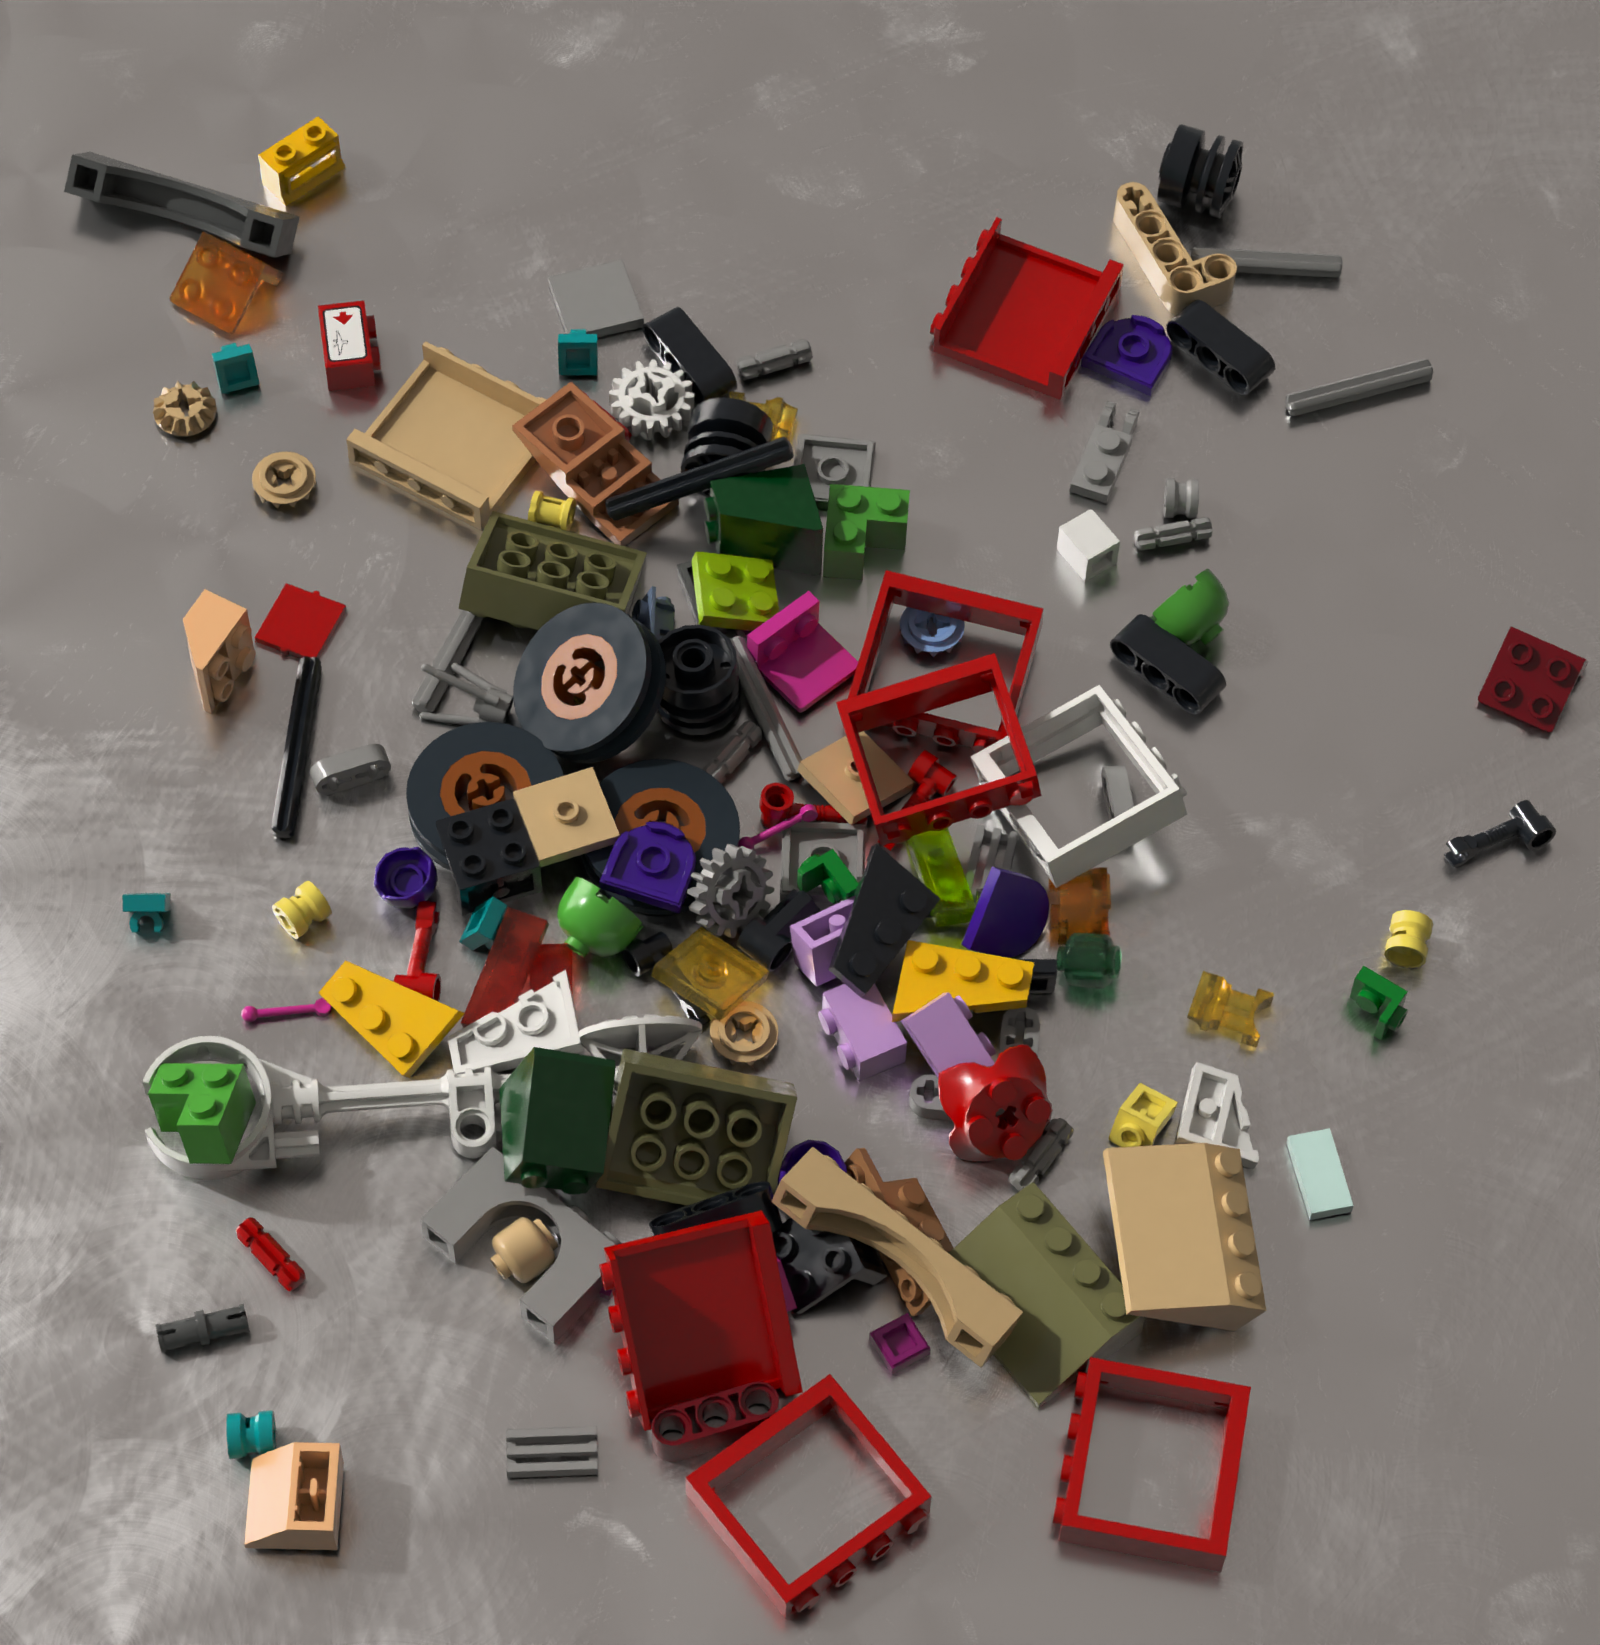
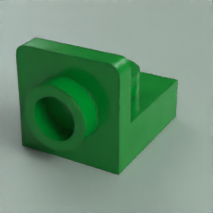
[797,849,858,904]
[1350,965,1408,1040]

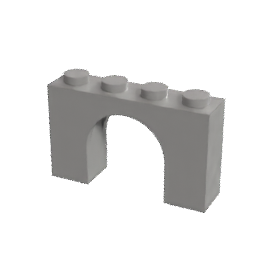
[421,1146,622,1344]

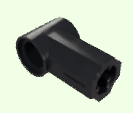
[737,889,820,972]

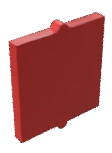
[254,583,347,659]

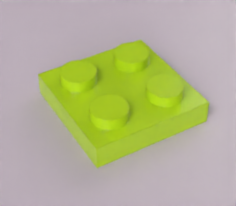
[691,551,779,631]

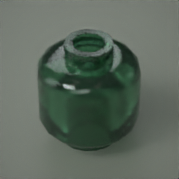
[1056,932,1122,989]

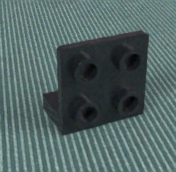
[436,799,542,915]
[772,1218,888,1314]

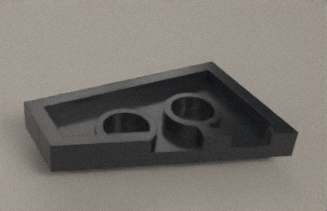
[828,844,940,997]

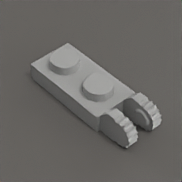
[1069,401,1139,504]

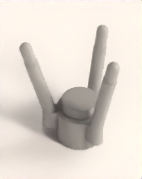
[420,663,514,725]

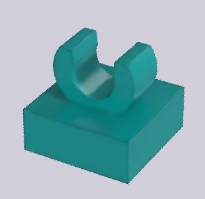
[558,329,598,375]
[212,343,260,394]
[122,893,171,932]
[459,897,516,952]

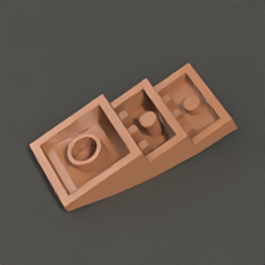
[512,382,679,546]

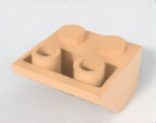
[183,589,256,714]
[244,1442,344,1550]

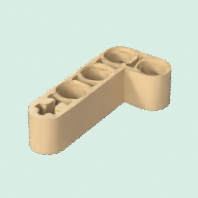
[1113,182,1237,315]

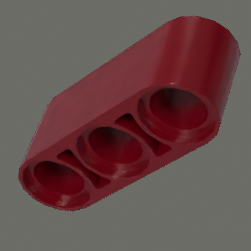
[652,1381,779,1462]

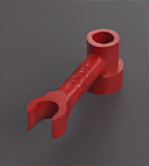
[877,750,958,851]
[759,783,868,829]
[393,901,441,1002]

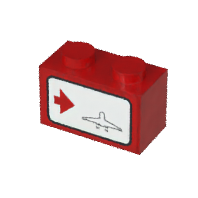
[318,300,381,391]

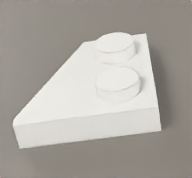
[1174,1062,1259,1169]

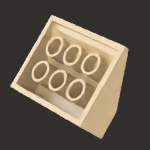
[1103,1143,1267,1331]

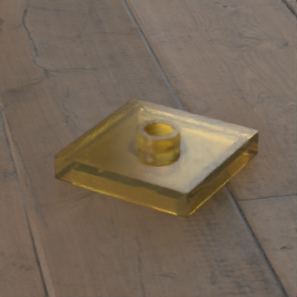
[651,927,769,1021]

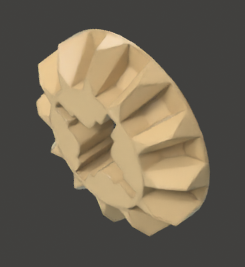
[153,381,216,436]
[252,451,316,509]
[710,1001,778,1066]

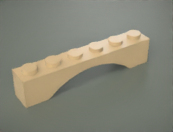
[771,1147,1023,1368]

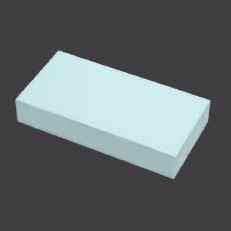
[1286,1128,1354,1220]

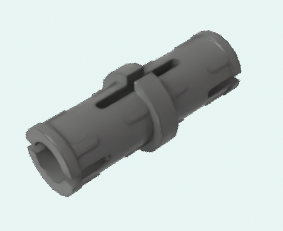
[155,1304,250,1353]

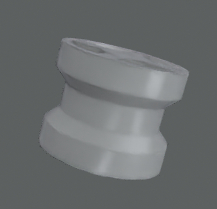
[1163,478,1199,519]

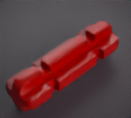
[236,1217,306,1291]

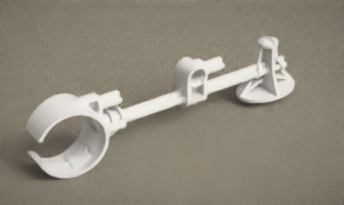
[142,1014,702,1180]

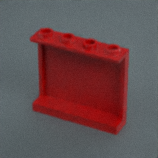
[930,217,1124,400]
[599,1210,803,1431]

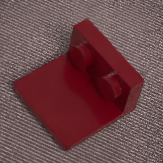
[1478,626,1588,733]

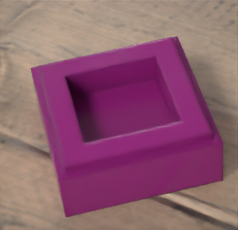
[869,1313,931,1375]

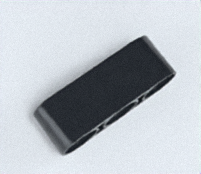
[1166,300,1275,395]
[643,307,738,405]
[1110,614,1226,715]
[649,1181,783,1236]

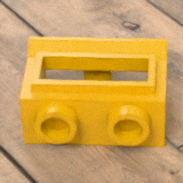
[258,116,345,206]

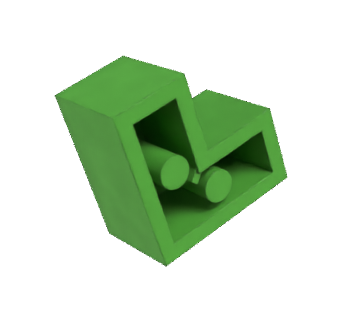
[823,484,910,580]
[148,1063,256,1164]

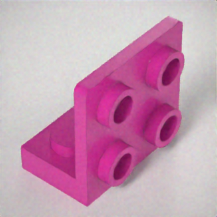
[747,591,858,713]

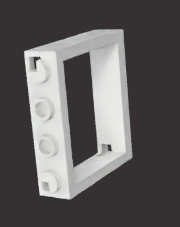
[970,685,1187,888]

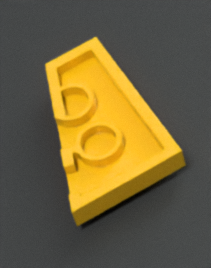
[892,940,1034,1022]
[318,961,465,1078]

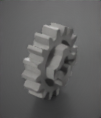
[687,844,774,938]

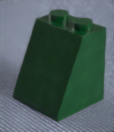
[704,464,823,575]
[499,1047,616,1195]

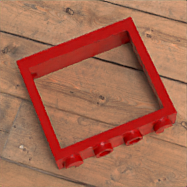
[848,570,1044,753]
[836,653,1042,846]
[1053,1357,1251,1572]
[685,1374,932,1619]

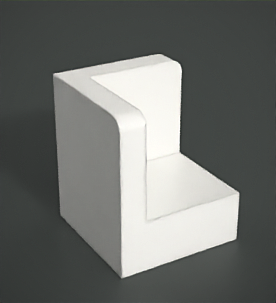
[1057,510,1120,582]

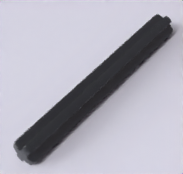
[605,437,794,521]
[271,656,322,839]

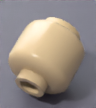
[490,1217,558,1283]

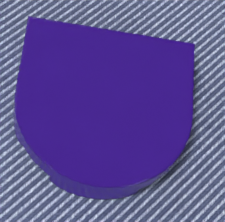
[1081,315,1172,397]
[599,822,696,914]
[961,866,1049,958]

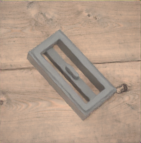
[961,824,1018,905]
[506,1426,598,1478]

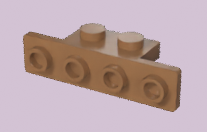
[844,1148,953,1316]

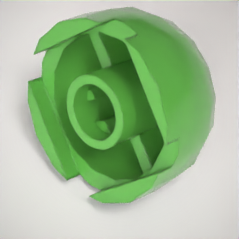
[1150,569,1229,646]
[557,877,643,958]

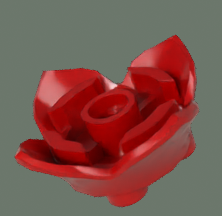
[938,1044,1052,1162]

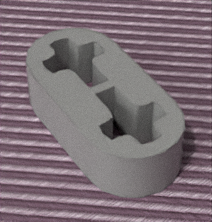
[310,744,391,795]
[1101,765,1134,821]

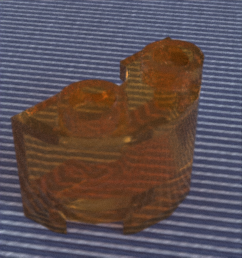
[1048,867,1111,946]

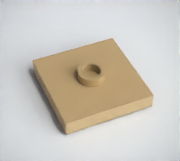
[797,731,914,825]
[513,767,620,867]

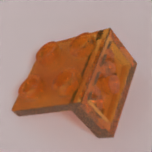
[169,231,284,334]

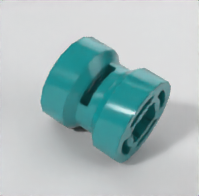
[226,1410,276,1459]

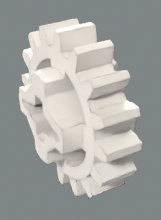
[609,359,694,439]

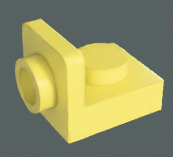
[1109,1083,1178,1147]

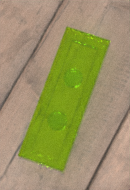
[906,828,976,927]

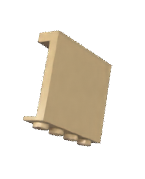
[346,341,547,531]

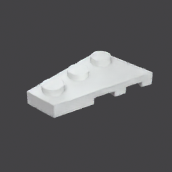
[447,970,584,1074]

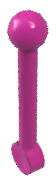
[739,804,818,850]
[241,998,332,1023]

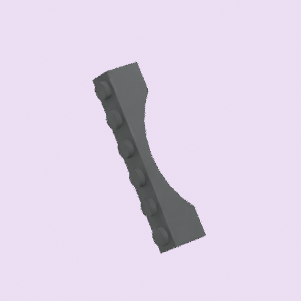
[64,152,300,257]

